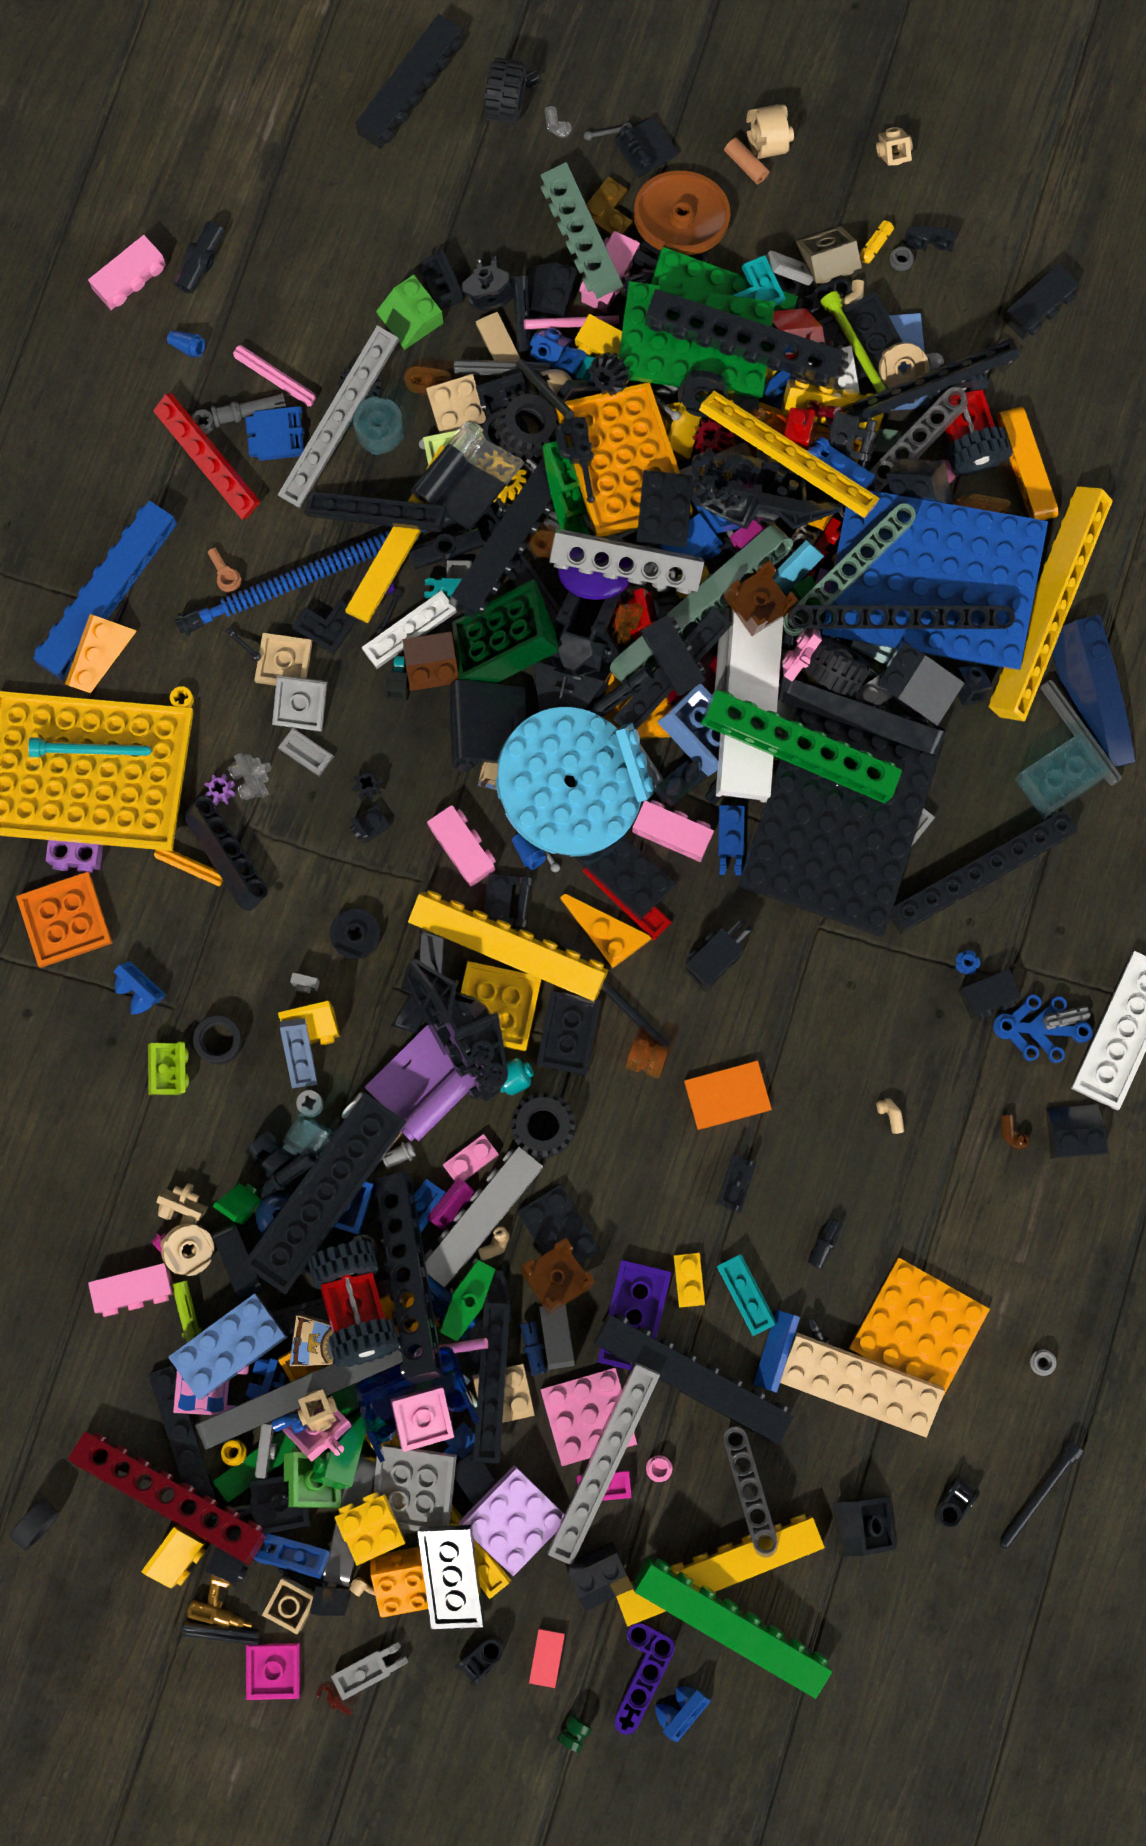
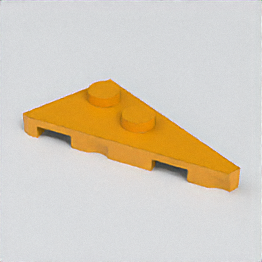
[560,894,652,969]

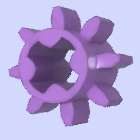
[204,774,236,806]

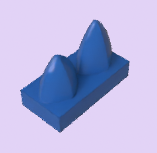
[114,961,166,1015]
[655,1686,711,1742]

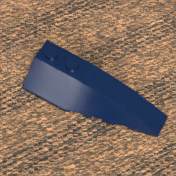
[1052,615,1135,767]

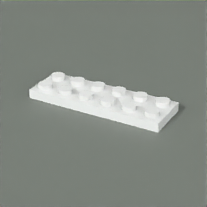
[1071,951,1146,1110]

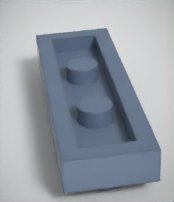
[280,1018,317,1088]

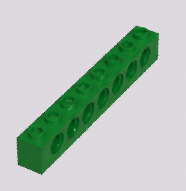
[700,690,902,804]

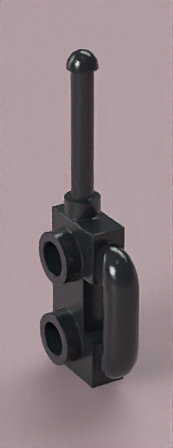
[555,417,595,503]

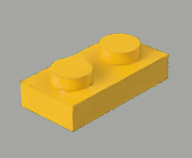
[674,1253,705,1308]

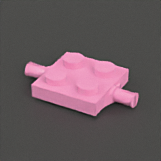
[782,629,822,681]
[283,1408,352,1462]

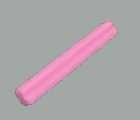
[233,345,317,407]

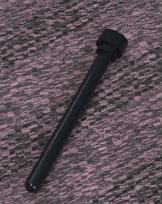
[1000,1440,1085,1549]

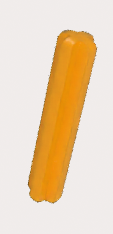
[154,850,223,886]

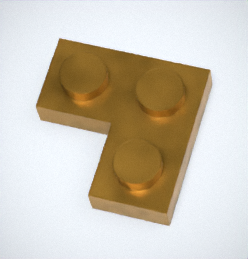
[586,177,633,238]

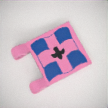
[173,1366,249,1415]

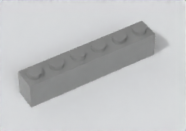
[425,1147,543,1288]

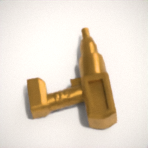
[187,1576,253,1628]

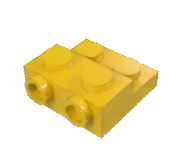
[334,1492,406,1566]

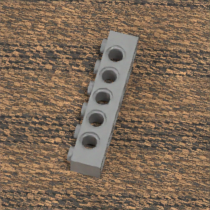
[550,528,704,594]

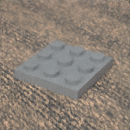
[373,1443,457,1531]

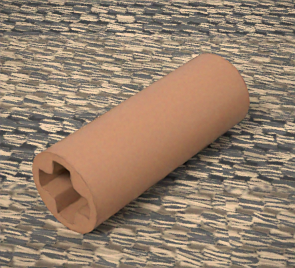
[724,137,770,185]

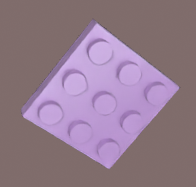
[458,1465,565,1576]

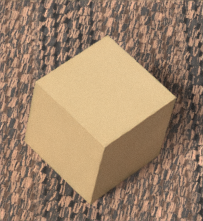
[262,1576,314,1634]

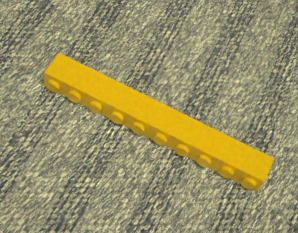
[989,487,1112,721]

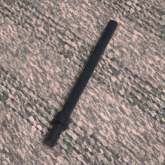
[556,937,670,1051]

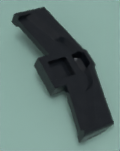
[391,929,445,1033]

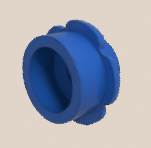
[955,950,980,975]

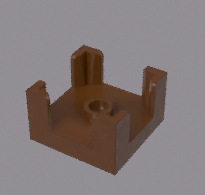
[724,561,798,636]
[520,1238,595,1315]

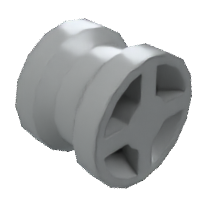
[296,1090,324,1117]

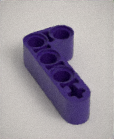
[614,1621,674,1735]

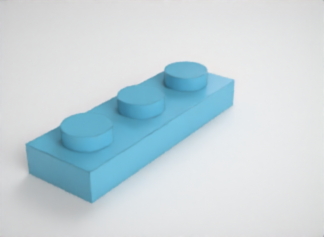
[616,723,655,802]

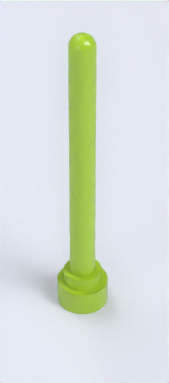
[820,291,886,393]

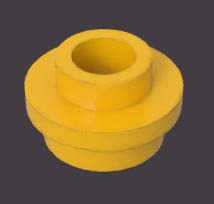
[221,1440,247,1466]

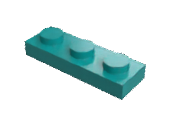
[717,1254,777,1336]

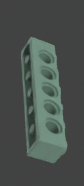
[540,162,623,299]

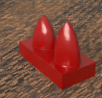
[623,588,657,640]

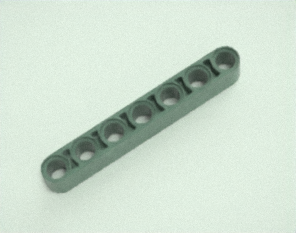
[783,503,916,636]

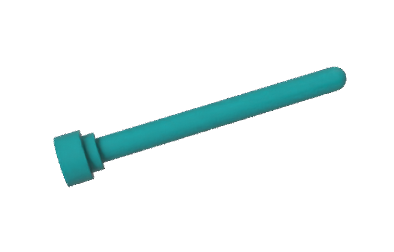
[28,737,152,758]

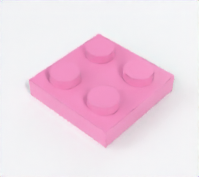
[390,1385,454,1452]

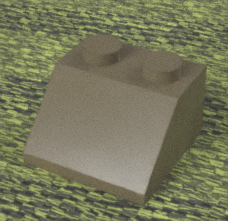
[796,226,862,283]

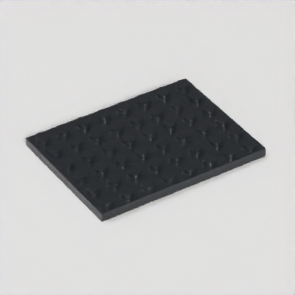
[739,707,940,938]

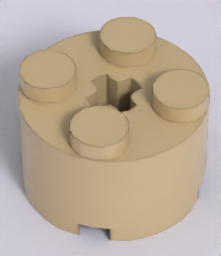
[746,104,794,159]

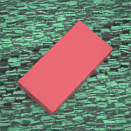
[529,1628,565,1688]

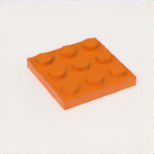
[16,872,112,968]

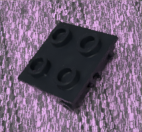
[613,116,679,178]

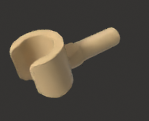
[349,1577,375,1596]

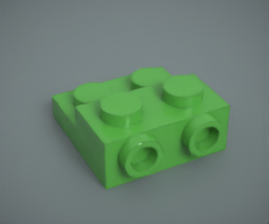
[284,1448,341,1508]

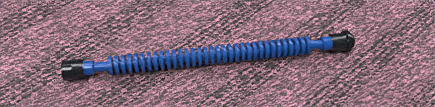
[175,516,457,636]

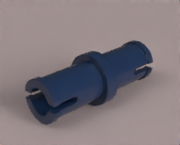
[520,1321,547,1376]

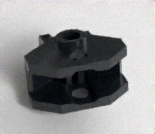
[462,255,514,311]

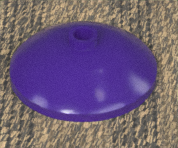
[558,547,632,600]

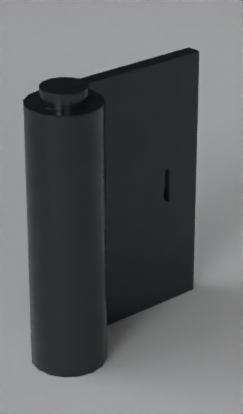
[449,680,526,772]

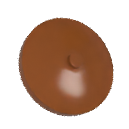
[634,171,730,256]

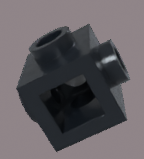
[954,663,993,706]

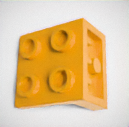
[370,1547,428,1617]

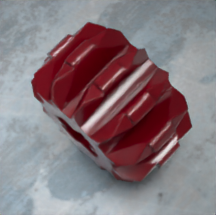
[692,417,736,454]

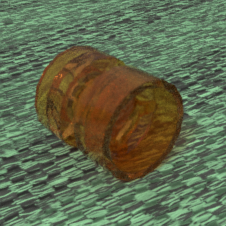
[625,1038,669,1079]

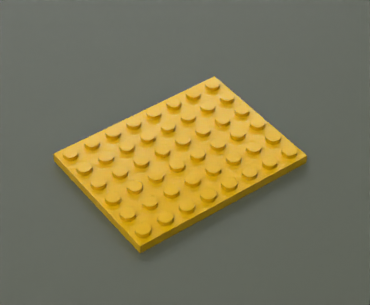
[0,691,194,851]

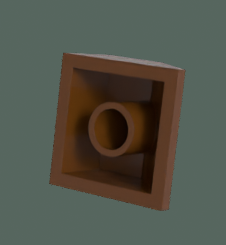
[402,632,459,691]

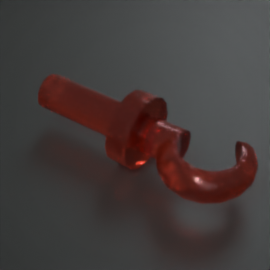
[316,1687,353,1716]

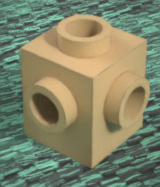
[876,127,913,166]
[298,1389,338,1432]

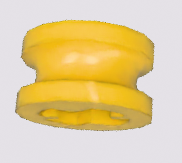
[170,687,194,708]

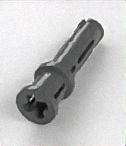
[211,393,286,427]

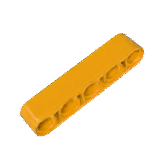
[997,406,1058,521]

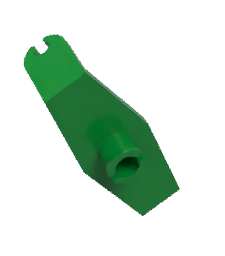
[436,1258,495,1341]

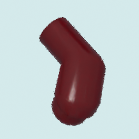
[805,400,843,418]

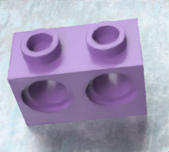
[45,840,103,873]

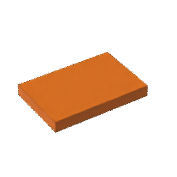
[684,1061,772,1130]

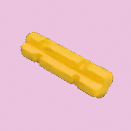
[859,220,894,264]

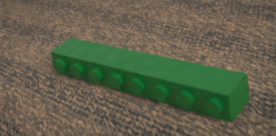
[632,1557,833,1699]

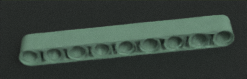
[610,525,793,683]

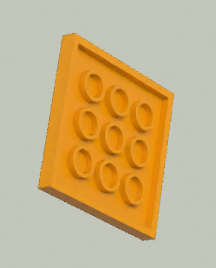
[849,1258,990,1398]

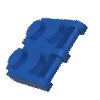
[245,406,305,461]

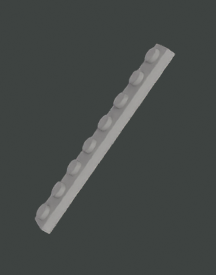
[278,325,399,509]
[548,1362,660,1565]

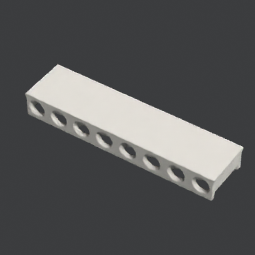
[716,608,784,802]

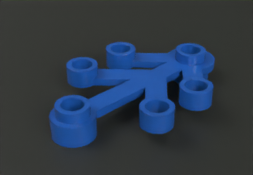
[993,995,1093,1063]

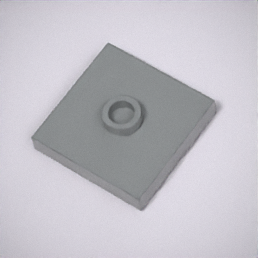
[272,674,328,731]

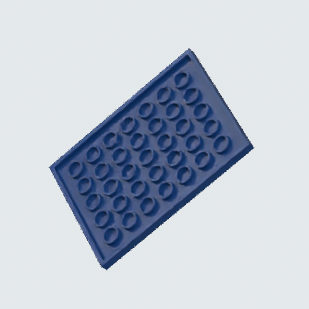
[822,490,1048,670]

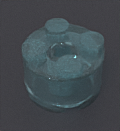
[353,397,404,455]
[283,1113,336,1156]

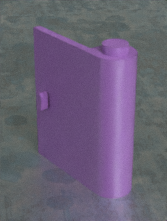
[365,1025,476,1142]

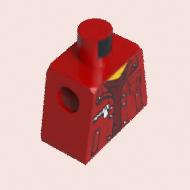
[784,407,819,451]

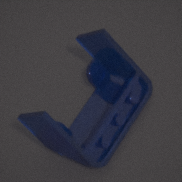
[355,1346,479,1463]

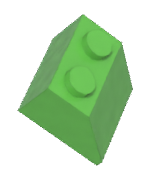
[376,275,443,350]

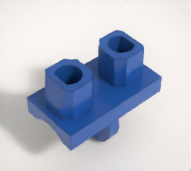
[246,1358,287,1399]

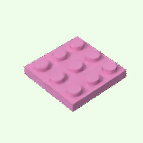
[541,1368,637,1466]

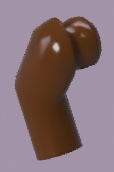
[1001,1115,1029,1150]

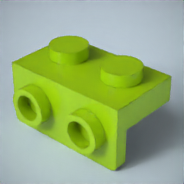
[148,1042,189,1095]

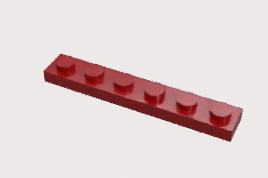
[153,393,260,519]

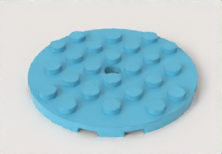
[496,707,641,857]

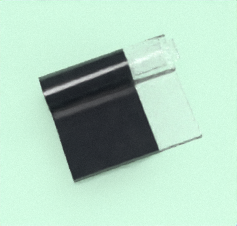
[411,422,524,530]

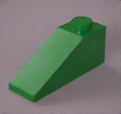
[213,1183,262,1225]
[313,1409,371,1490]

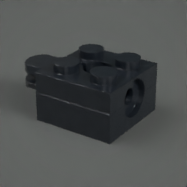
[684,918,753,992]

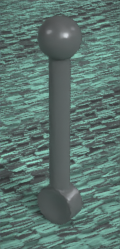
[583,123,632,141]

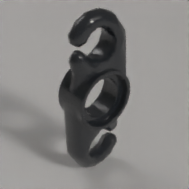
[796,278,852,315]

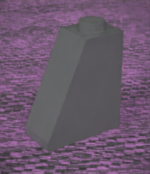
[540,1304,575,1370]

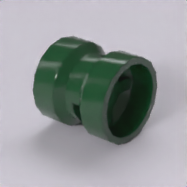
[556,1715,592,1753]

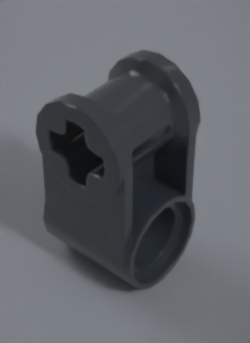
[934,1475,980,1527]
[455,1635,505,1687]

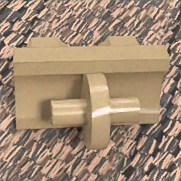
[156,1183,208,1224]

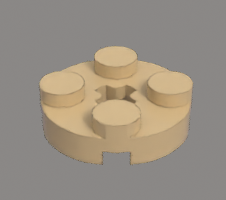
[879,342,929,388]
[161,1222,214,1276]

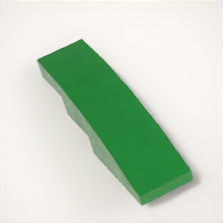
[543,441,590,535]

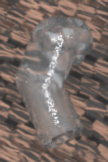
[545,106,572,138]

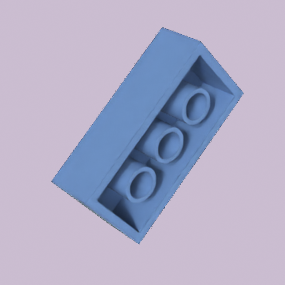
[169,1294,288,1400]

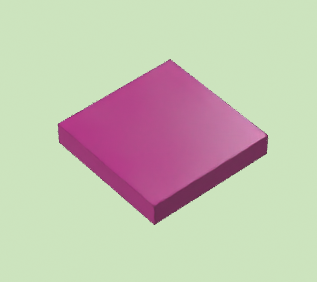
[246,1643,300,1700]

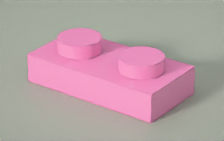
[443,1134,499,1181]

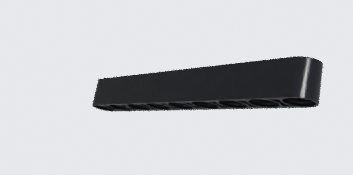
[787,605,1015,629]

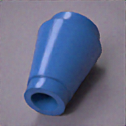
[167,330,205,358]
[511,833,546,870]

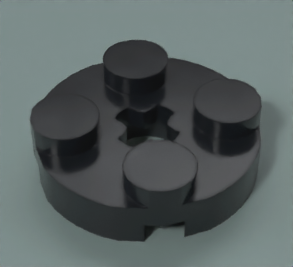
[678,370,728,417]
[330,908,381,960]

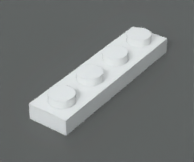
[362,591,457,669]

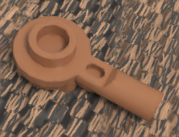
[208,548,242,593]

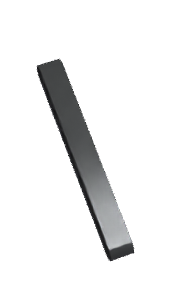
[195,1329,421,1450]

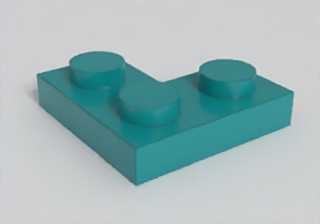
[732,255,786,306]

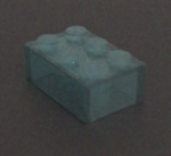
[1015,732,1111,819]

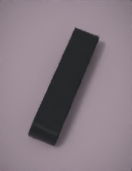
[184,796,268,911]

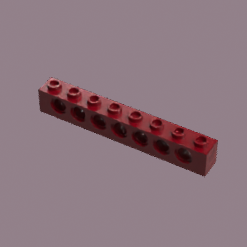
[68,1432,266,1566]

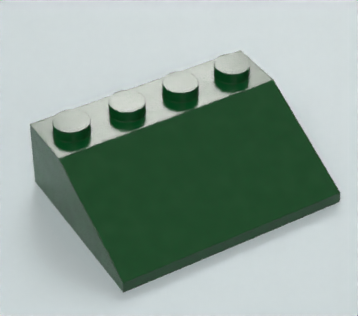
[452,579,559,684]

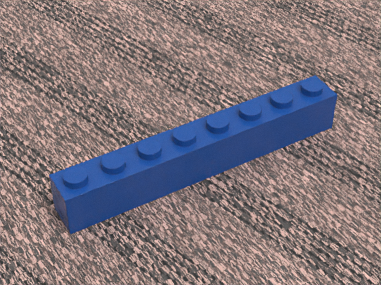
[33,501,177,681]

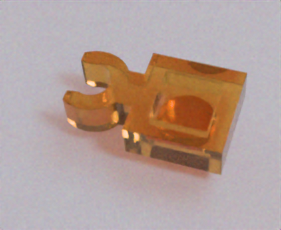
[611,603,644,646]

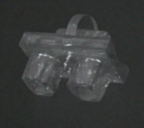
[227,753,272,800]

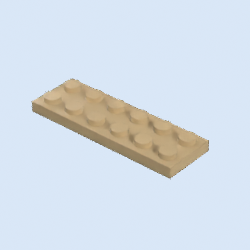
[780,1333,945,1438]

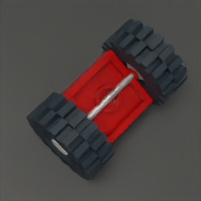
[927,357,1013,476]
[308,1241,400,1367]

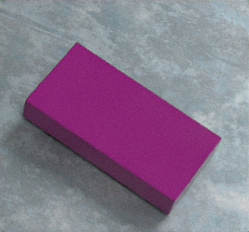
[427,1178,476,1232]

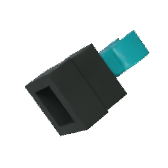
[383,656,408,701]

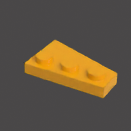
[65,614,136,693]

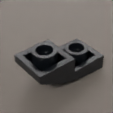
[903,226,958,252]

